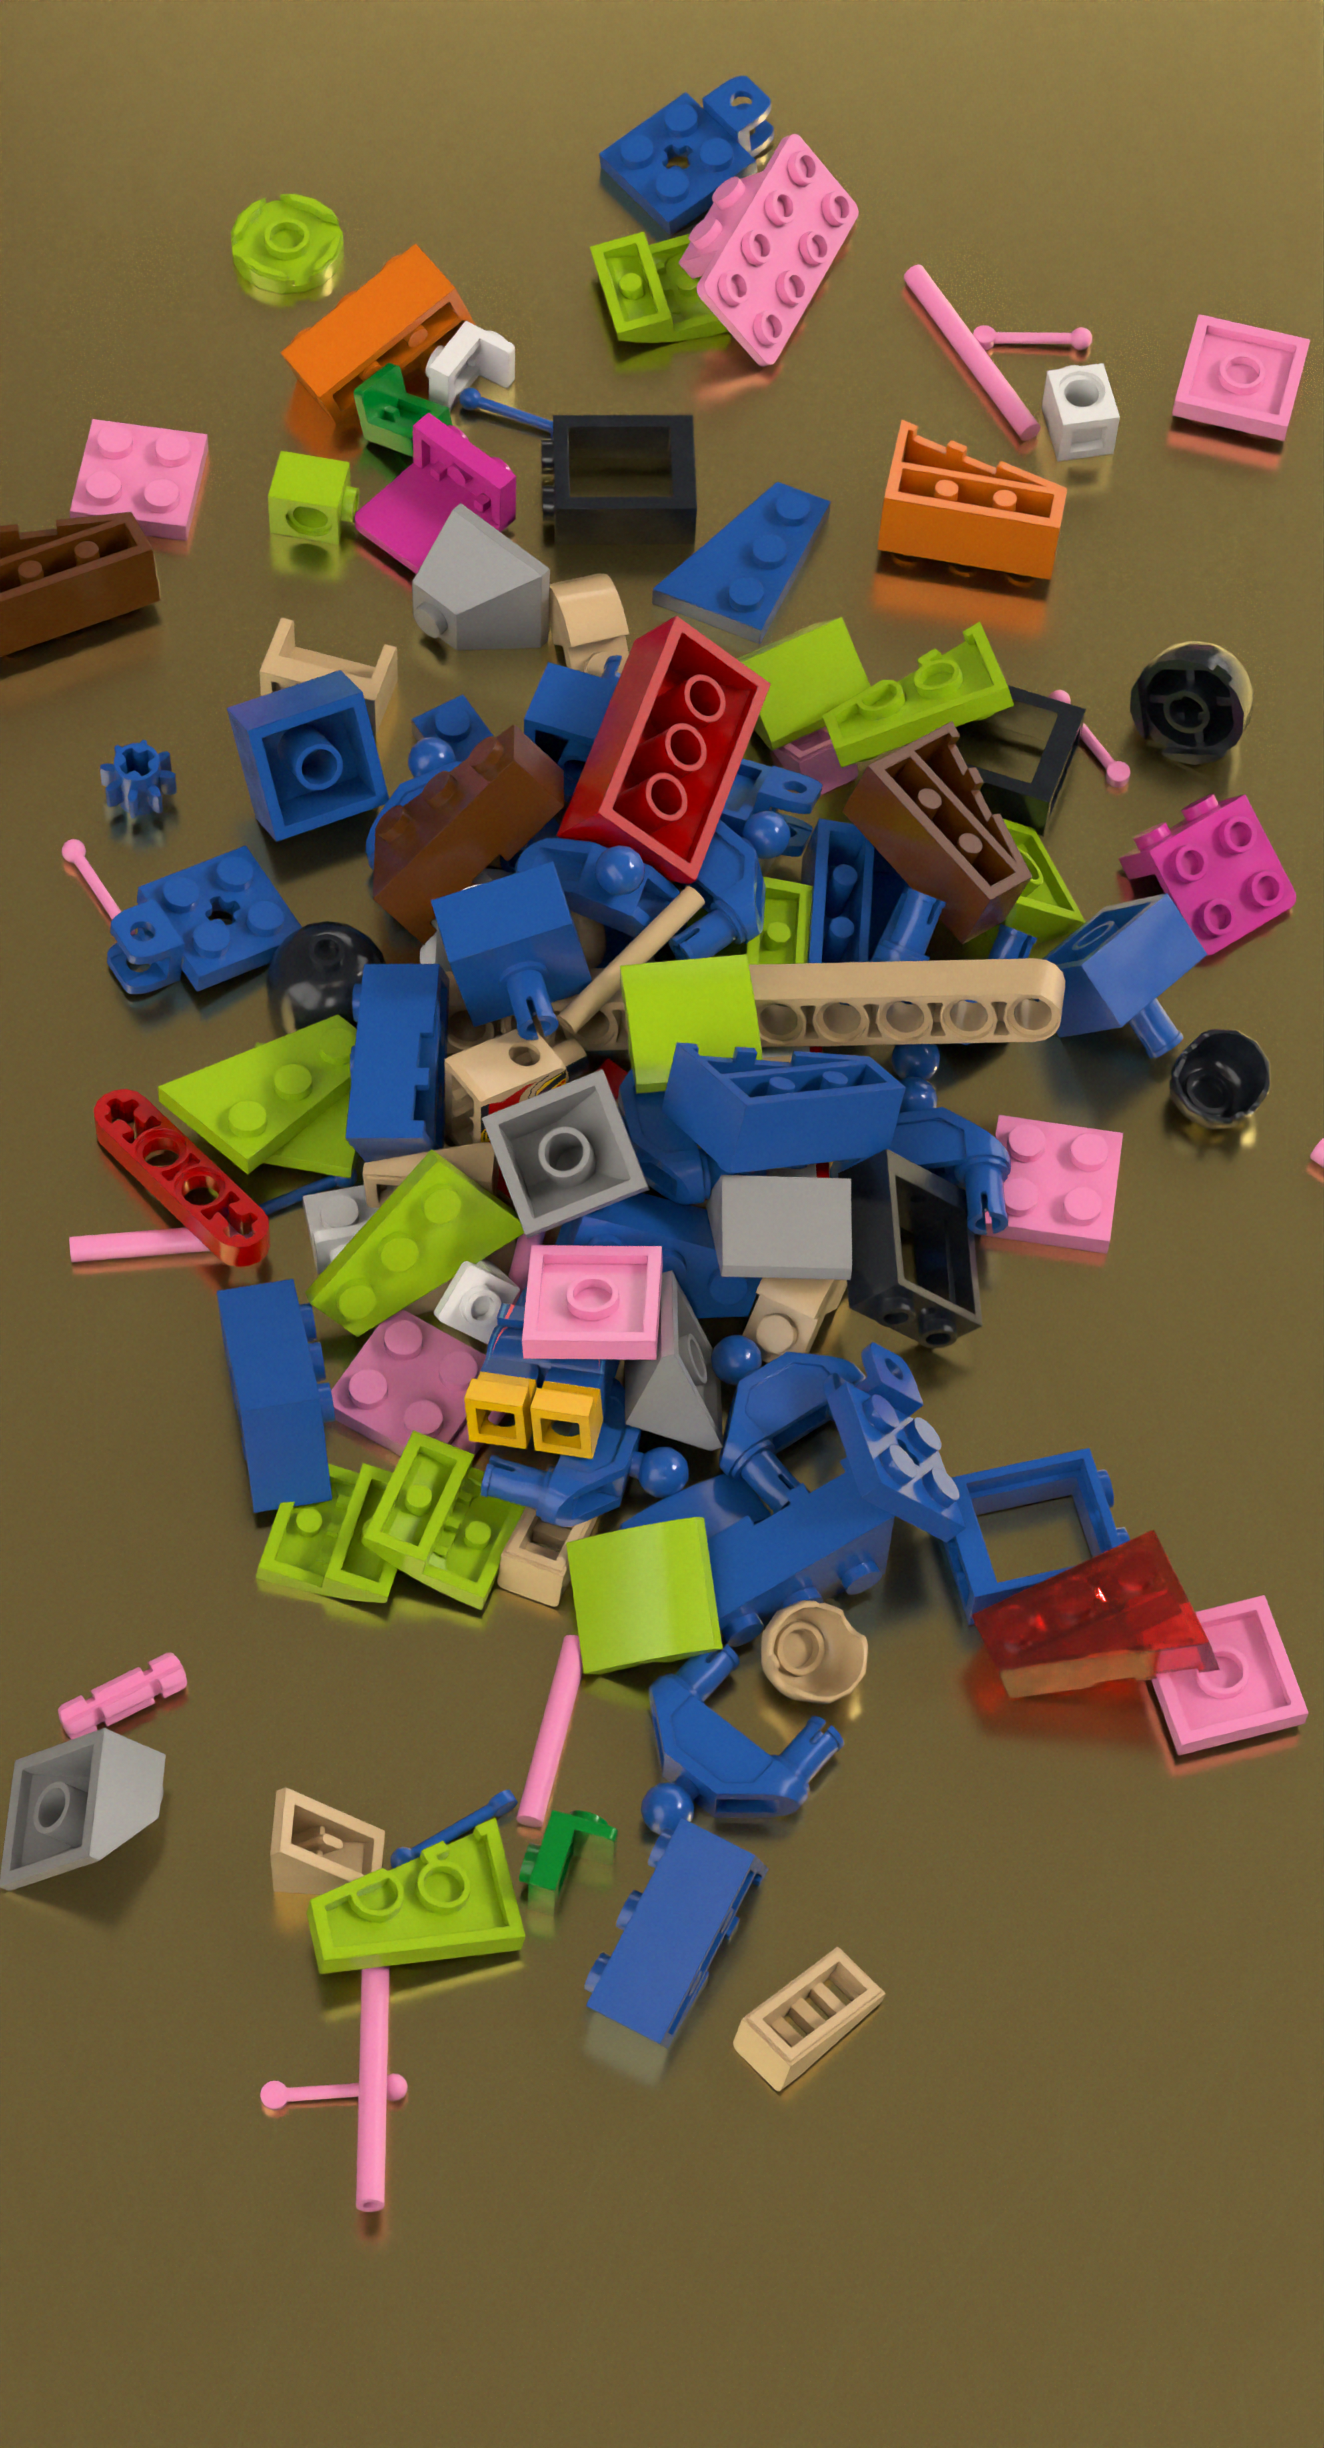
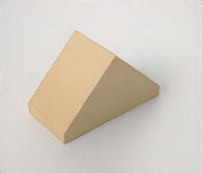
[270,1787,385,1895]

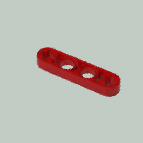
[94,1089,271,1267]

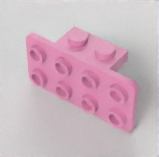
[679,134,859,367]

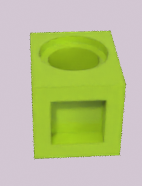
[268,451,360,545]

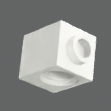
[1041,363,1120,461]

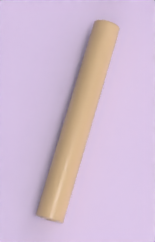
[557,886,705,1034]

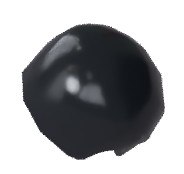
[1169,1029,1271,1130]

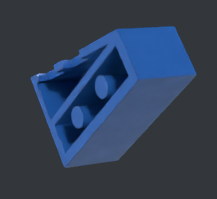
[800,818,912,1006]
[345,964,450,1162]
[661,1042,906,1176]
[555,1193,762,1318]
[216,1279,335,1513]
[707,1457,895,1647]
[584,1818,769,2049]

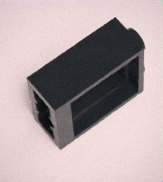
[541,415,697,545]
[905,685,1086,837]
[838,1149,983,1350]

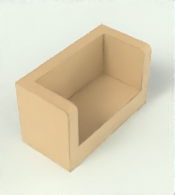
[259,618,398,736]

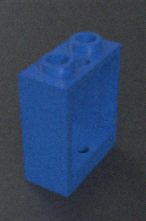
[942,1448,1133,1625]

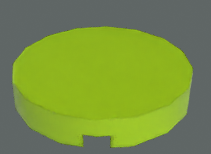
[231,194,344,294]

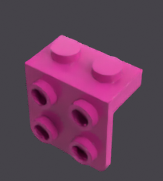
[355,412,516,574]
[1118,794,1296,955]

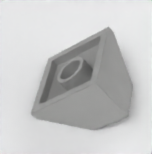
[412,503,550,650]
[482,1069,649,1238]
[0,1728,166,1891]

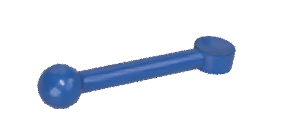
[459,387,553,438]
[259,1168,358,1215]
[390,1789,518,1868]

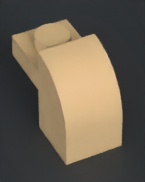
[549,573,629,677]
[742,1278,847,1363]

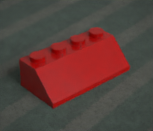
[556,616,771,884]

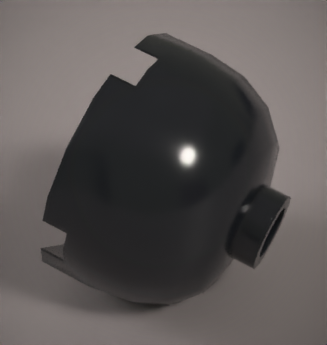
[1130,640,1254,765]
[266,921,386,1035]

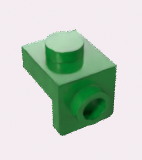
[353,363,453,457]
[519,1810,618,1916]

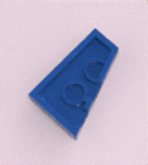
[652,481,831,644]

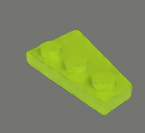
[822,621,1014,768]
[158,1014,357,1174]
[305,1149,524,1337]
[306,1817,526,1974]

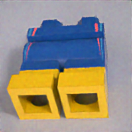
[464,1287,620,1459]

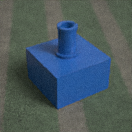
[524,655,622,802]
[227,670,389,842]
[431,862,592,1040]
[1034,893,1208,1059]

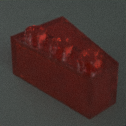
[971,1529,1220,1699]

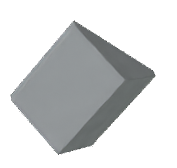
[706,1175,852,1280]
[624,1270,723,1451]

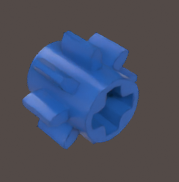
[100,740,177,819]

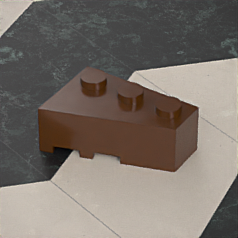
[0,512,161,657]
[842,721,1032,944]
[373,724,564,945]

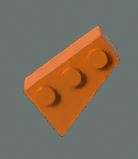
[280,243,476,424]
[877,420,1067,580]

